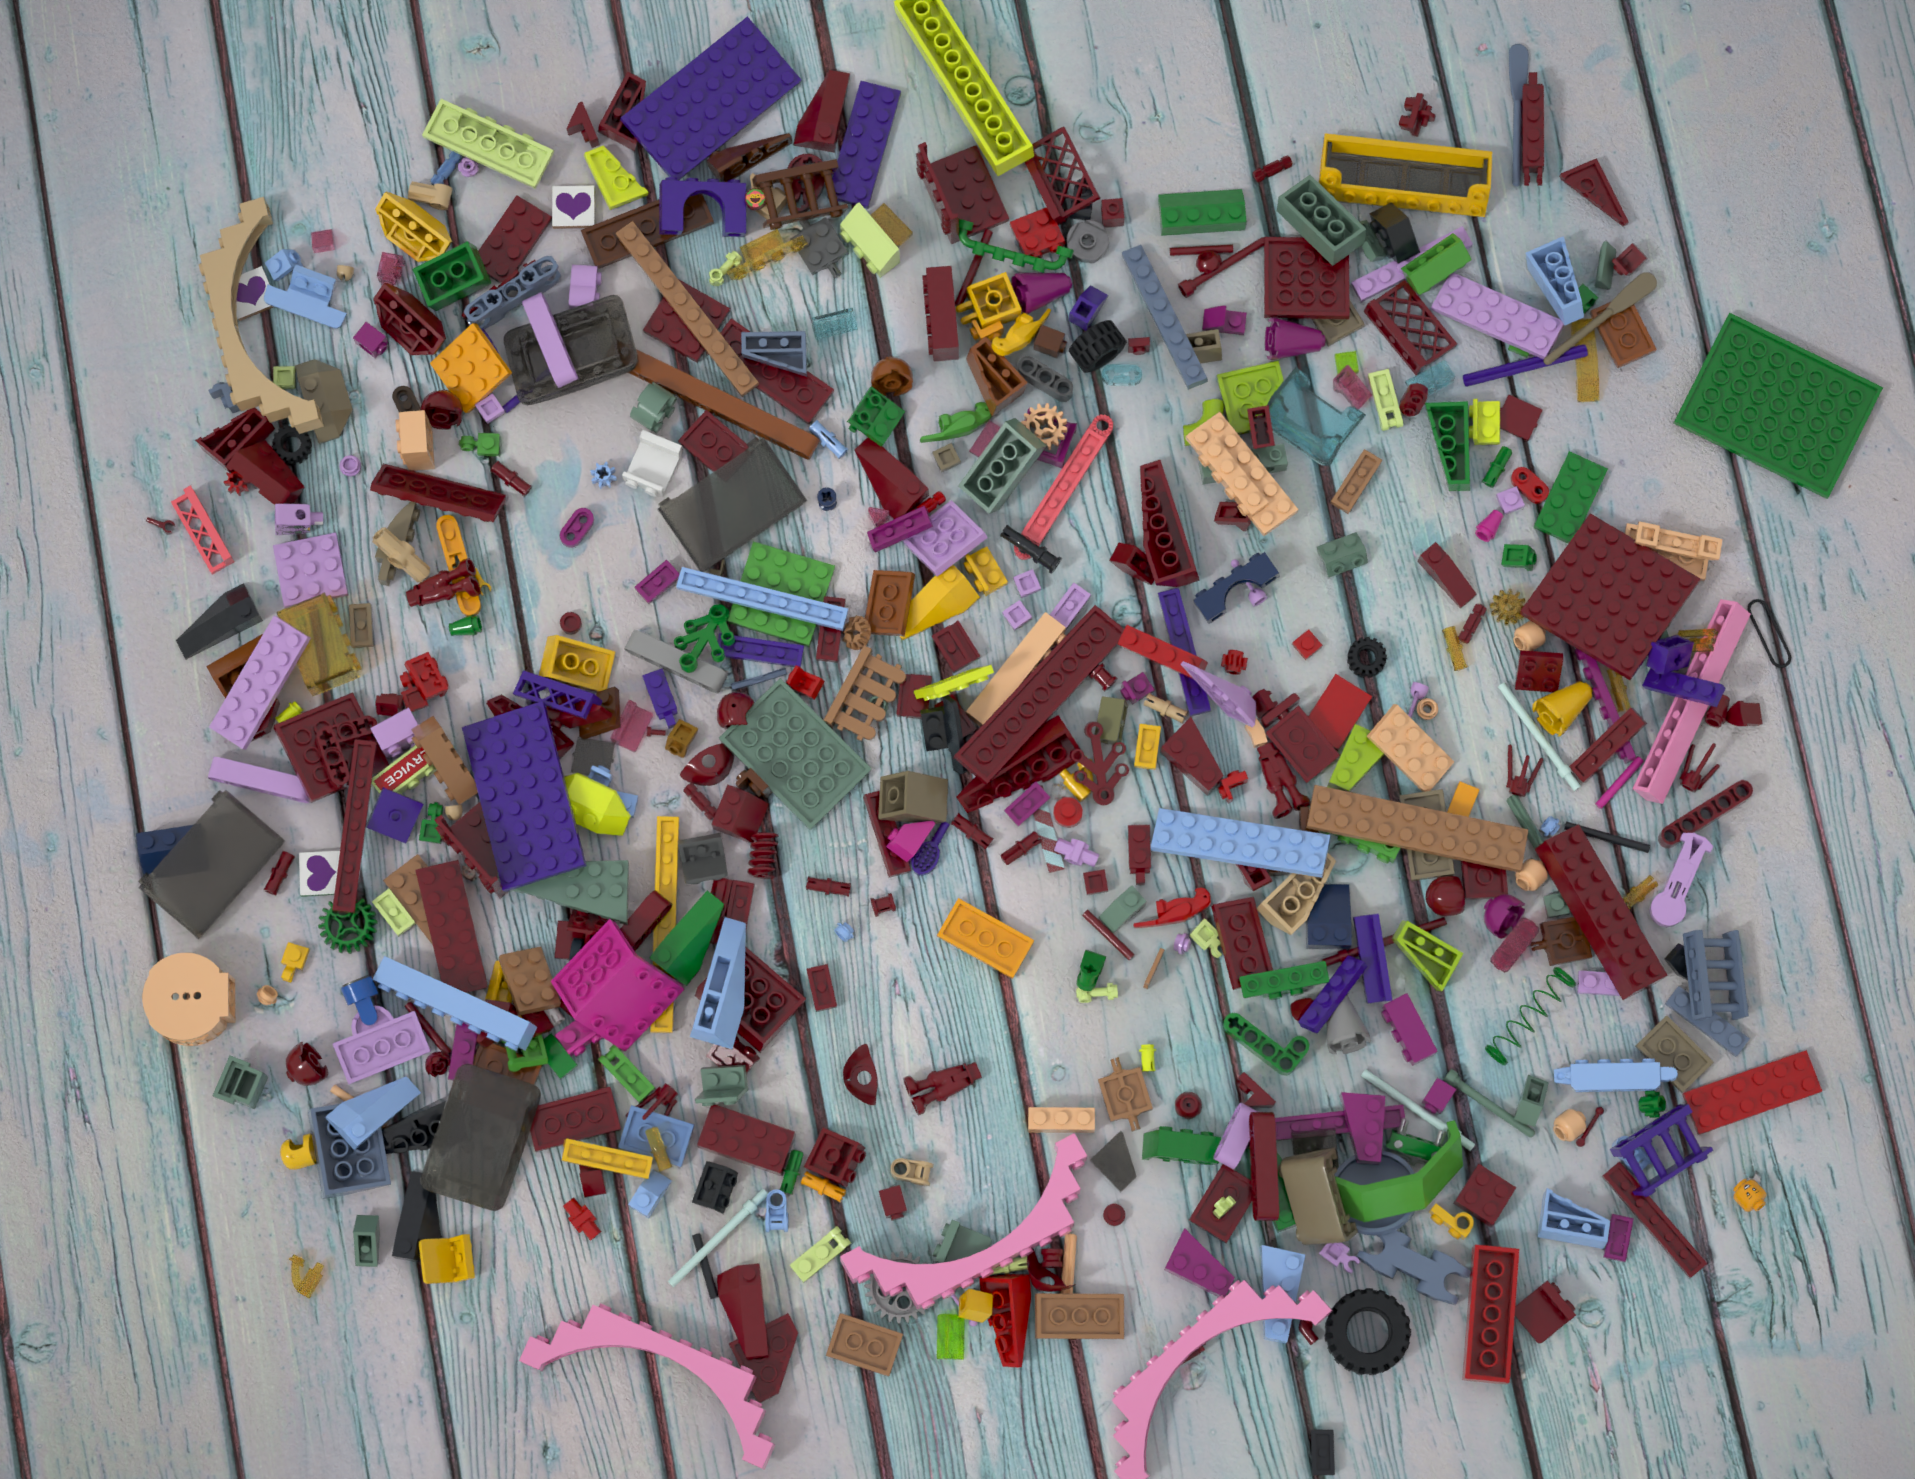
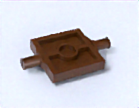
[1531,917,1592,966]

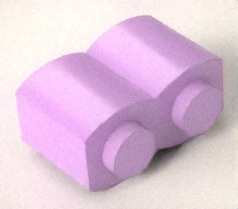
[569,264,602,311]

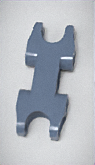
[464,256,561,329]
[1356,1230,1471,1305]

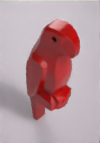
[1133,888,1211,929]

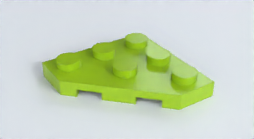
[1216,361,1284,435]

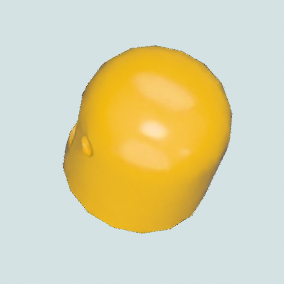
[280,1133,317,1170]

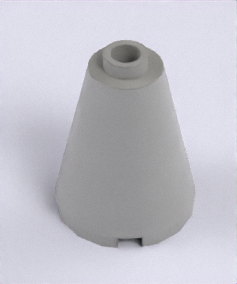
[1327,995,1371,1054]

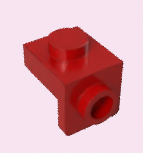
[786,665,825,700]
[1218,770,1248,803]

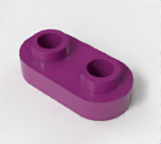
[560,508,594,548]

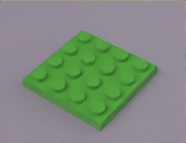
[727,541,835,647]

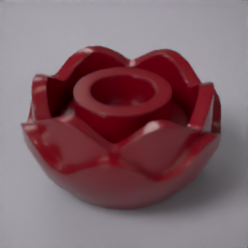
[1196,250,1222,274]
[425,1052,451,1077]
[1175,1092,1202,1119]

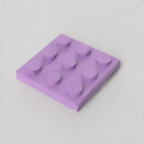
[902,500,988,576]
[273,533,348,608]

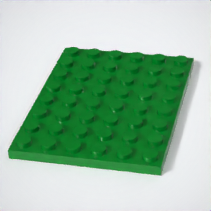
[1673,312,1883,499]

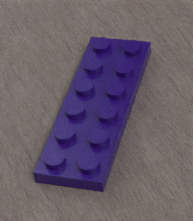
[827,81,901,209]

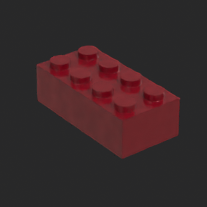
[922,266,959,362]
[697,1105,796,1176]

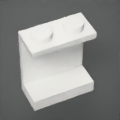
[622,430,683,497]

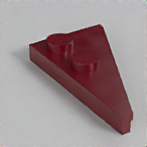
[1559,158,1629,227]

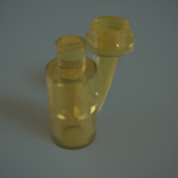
[289,1254,324,1299]

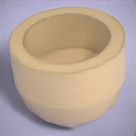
[337,265,354,281]
[445,805,463,820]

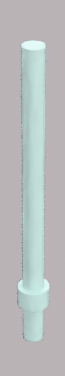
[1498,682,1581,791]
[1361,1069,1475,1151]
[668,1189,768,1288]

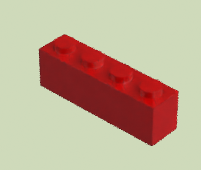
[1118,625,1208,680]

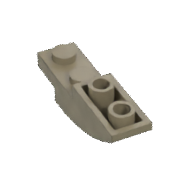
[375,501,420,586]

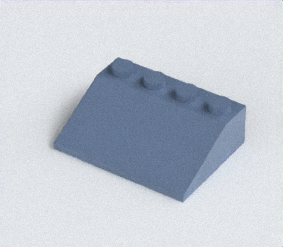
[308,1104,391,1199]

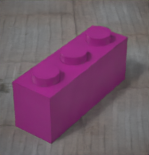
[1381,993,1438,1066]

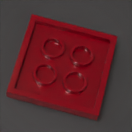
[643,278,730,363]

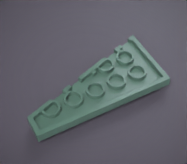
[498,860,629,925]

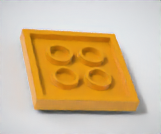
[430,323,512,413]

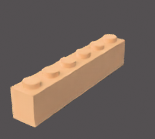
[966,612,1066,727]

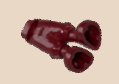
[406,558,481,607]
[1257,742,1311,819]
[903,1062,982,1116]

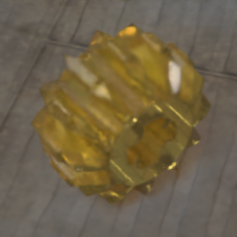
[1490,589,1526,626]

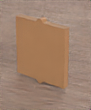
[1143,948,1165,989]

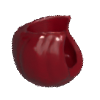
[717,692,754,729]
[1425,876,1465,916]

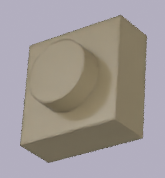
[932,443,961,472]

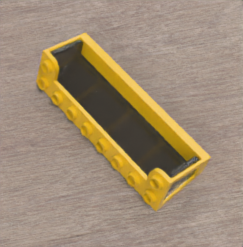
[1319,133,1492,217]

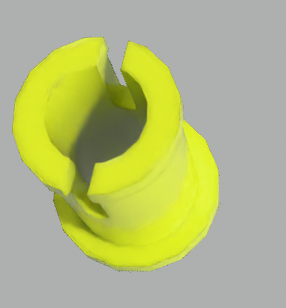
[275,701,303,723]
[1139,1044,1156,1072]

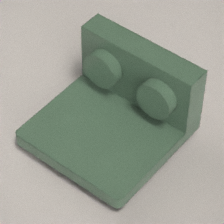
[695,1065,748,1106]

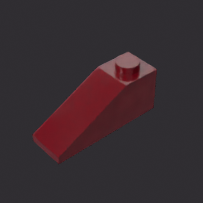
[1417,542,1477,609]
[546,695,613,729]

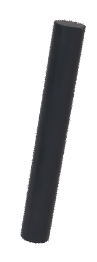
[692,1233,719,1300]

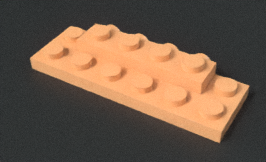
[1185,412,1299,536]

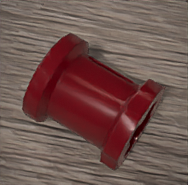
[1089,663,1118,692]
[870,893,896,917]

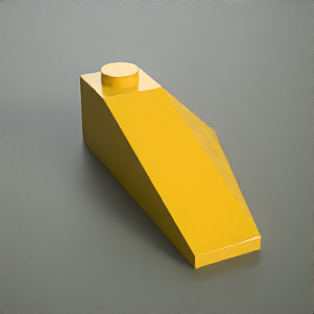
[899,565,980,640]

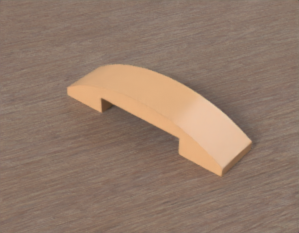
[1635,521,1723,560]

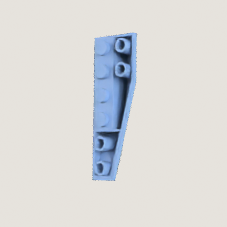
[690,917,746,1049]

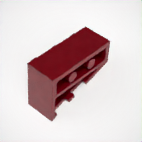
[597,71,646,151]
[1160,717,1224,796]

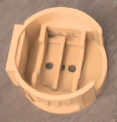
[142,953,236,1046]

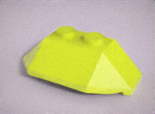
[564,772,631,836]

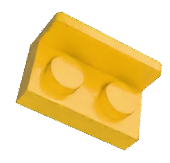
[963,546,1008,596]

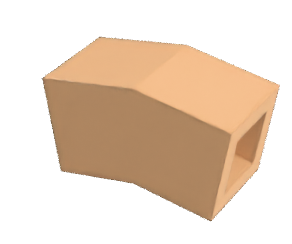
[1245,718,1267,748]

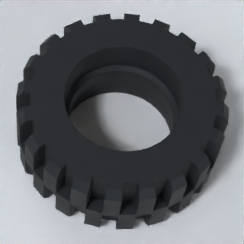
[1324,1288,1411,1376]

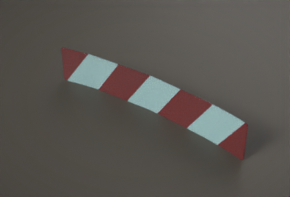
[1033,785,1065,873]

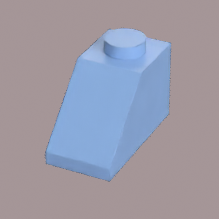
[628,1169,672,1219]

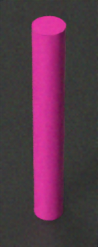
[1595,756,1644,809]

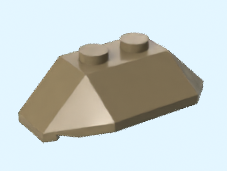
[295,359,353,444]

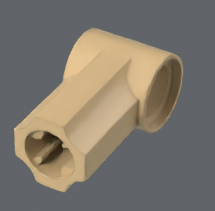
[408,181,452,210]

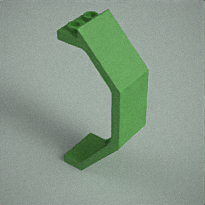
[1335,1120,1463,1222]

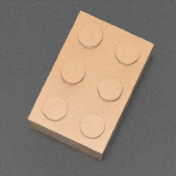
[396,410,435,471]

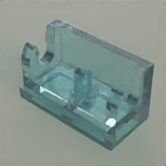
[1405,360,1455,396]

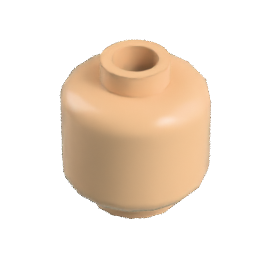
[1513,621,1546,651]
[1515,859,1548,891]
[1553,1109,1586,1142]

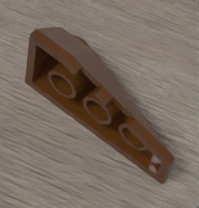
[707,133,792,182]

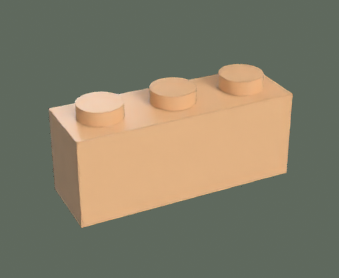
[1028,1107,1095,1133]

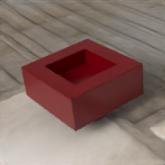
[1128,337,1150,355]
[1083,869,1108,895]

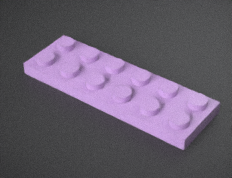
[1431,273,1565,359]
[209,616,311,750]

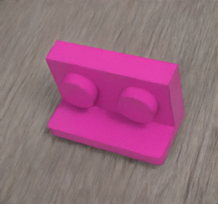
[555,1020,603,1057]

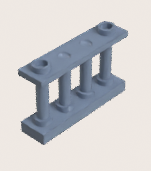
[1683,930,1749,1020]

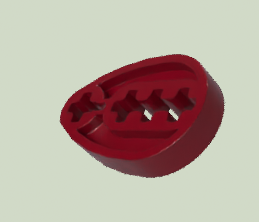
[787,154,825,213]

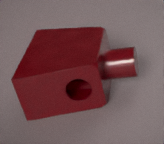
[1247,405,1275,449]

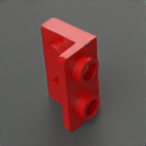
[404,652,448,701]

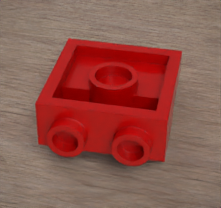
[1009,207,1065,259]

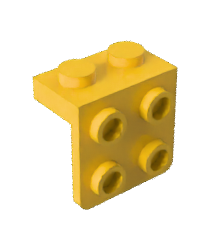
[419,1234,475,1284]

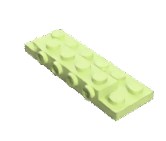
[422,99,554,189]

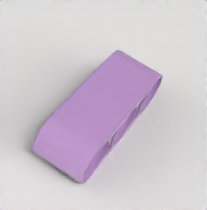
[1213,1103,1258,1169]

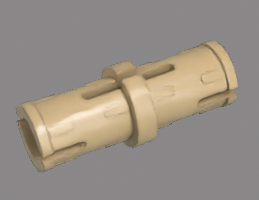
[1144,693,1188,724]

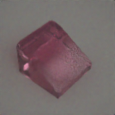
[311,229,335,253]

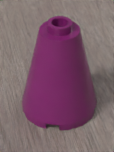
[1011,273,1072,314]
[1265,317,1325,360]

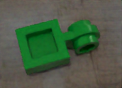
[419,802,443,844]

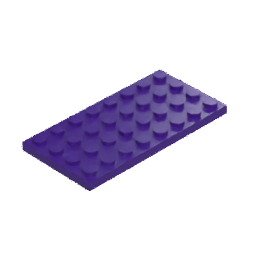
[620,16,802,180]
[462,701,587,892]

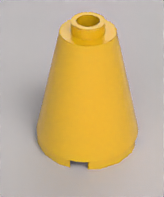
[1532,681,1592,737]

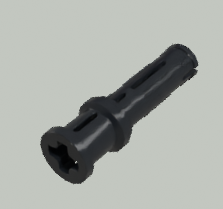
[1000,525,1062,574]

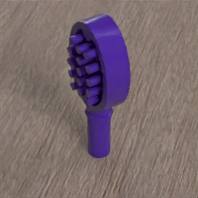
[911,822,950,876]

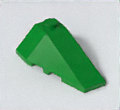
[649,890,724,986]

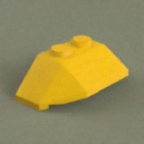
[375,192,452,262]

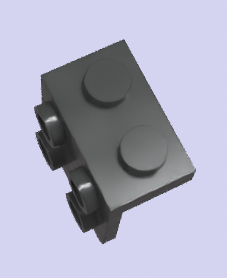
[678,833,728,884]

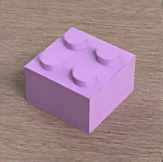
[370,708,418,759]

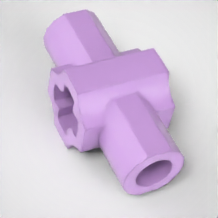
[1054,838,1099,867]

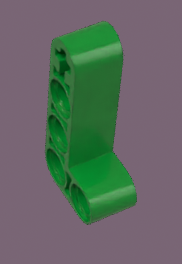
[1223,1013,1310,1076]

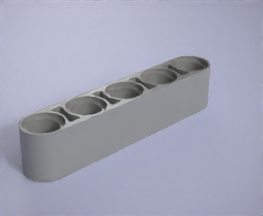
[624,630,728,694]

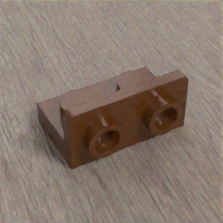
[735,768,772,799]

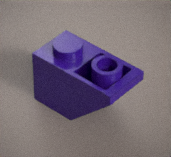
[1069,285,1109,331]

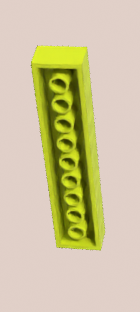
[893,0,1034,176]

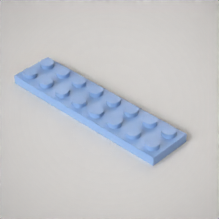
[1151,808,1331,878]

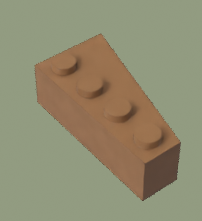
[411,716,478,805]

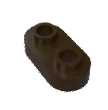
[392,386,420,412]

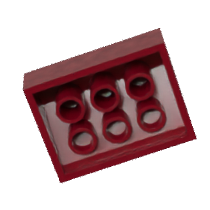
[695,946,806,1053]

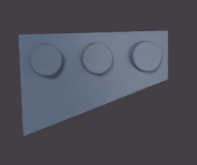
[741,331,807,377]

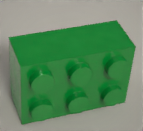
[412,241,492,311]

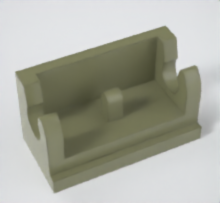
[1094,696,1128,746]

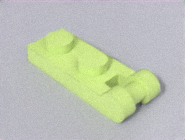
[1368,369,1403,431]
[790,1226,851,1283]

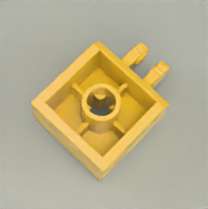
[955,272,1022,329]

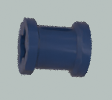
[817,487,837,511]

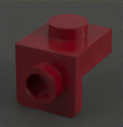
[1612,243,1648,276]

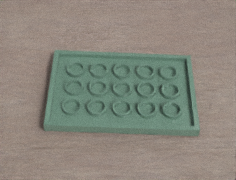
[719,678,872,830]

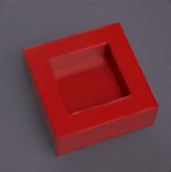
[1292,629,1323,660]

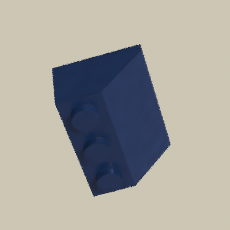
[136,824,210,880]

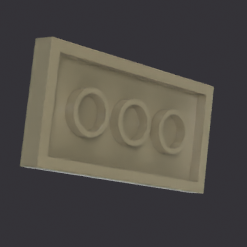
[1400,789,1455,881]

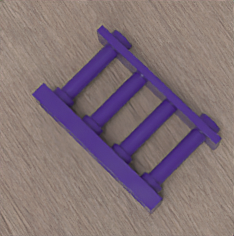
[1610,1104,1714,1197]

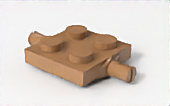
[1098,1057,1153,1132]

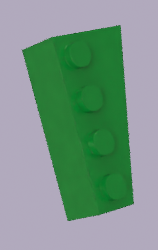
[1425,401,1470,491]

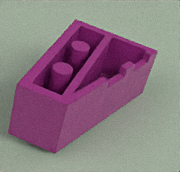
[1339,1092,1385,1165]

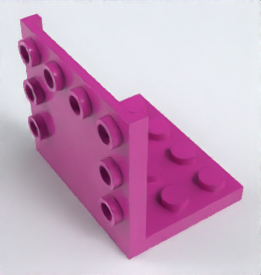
[551,919,685,1052]

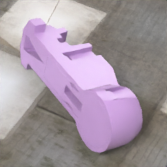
[1649,833,1713,928]

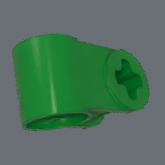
[1076,950,1106,991]

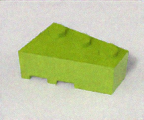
[1391,920,1464,991]

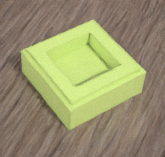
[273,366,296,389]

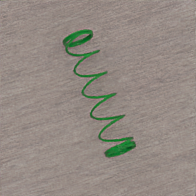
[1485,967,1576,1066]

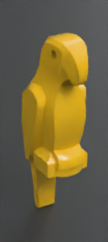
[991,308,1051,356]

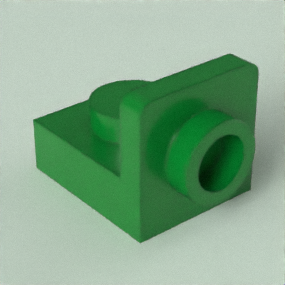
[1501,544,1537,571]

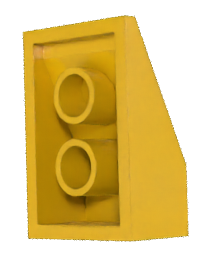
[539,635,615,692]

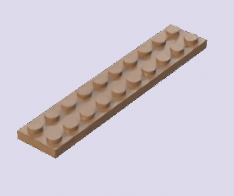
[1306,785,1528,873]

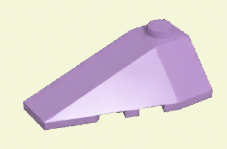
[1181,661,1256,727]

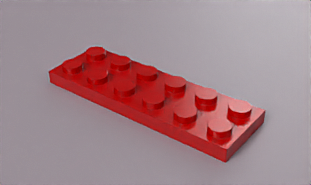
[1682,1050,1822,1135]

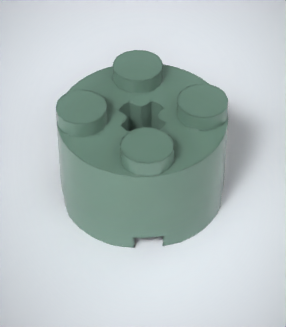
[630,382,677,433]

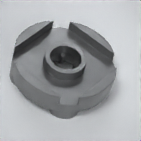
[1067,220,1109,263]

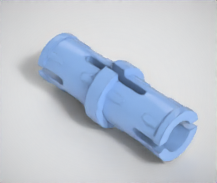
[808,420,848,459]

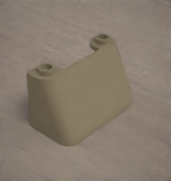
[1278,1147,1358,1245]

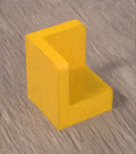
[958,1289,993,1323]

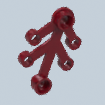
[1070,721,1129,805]

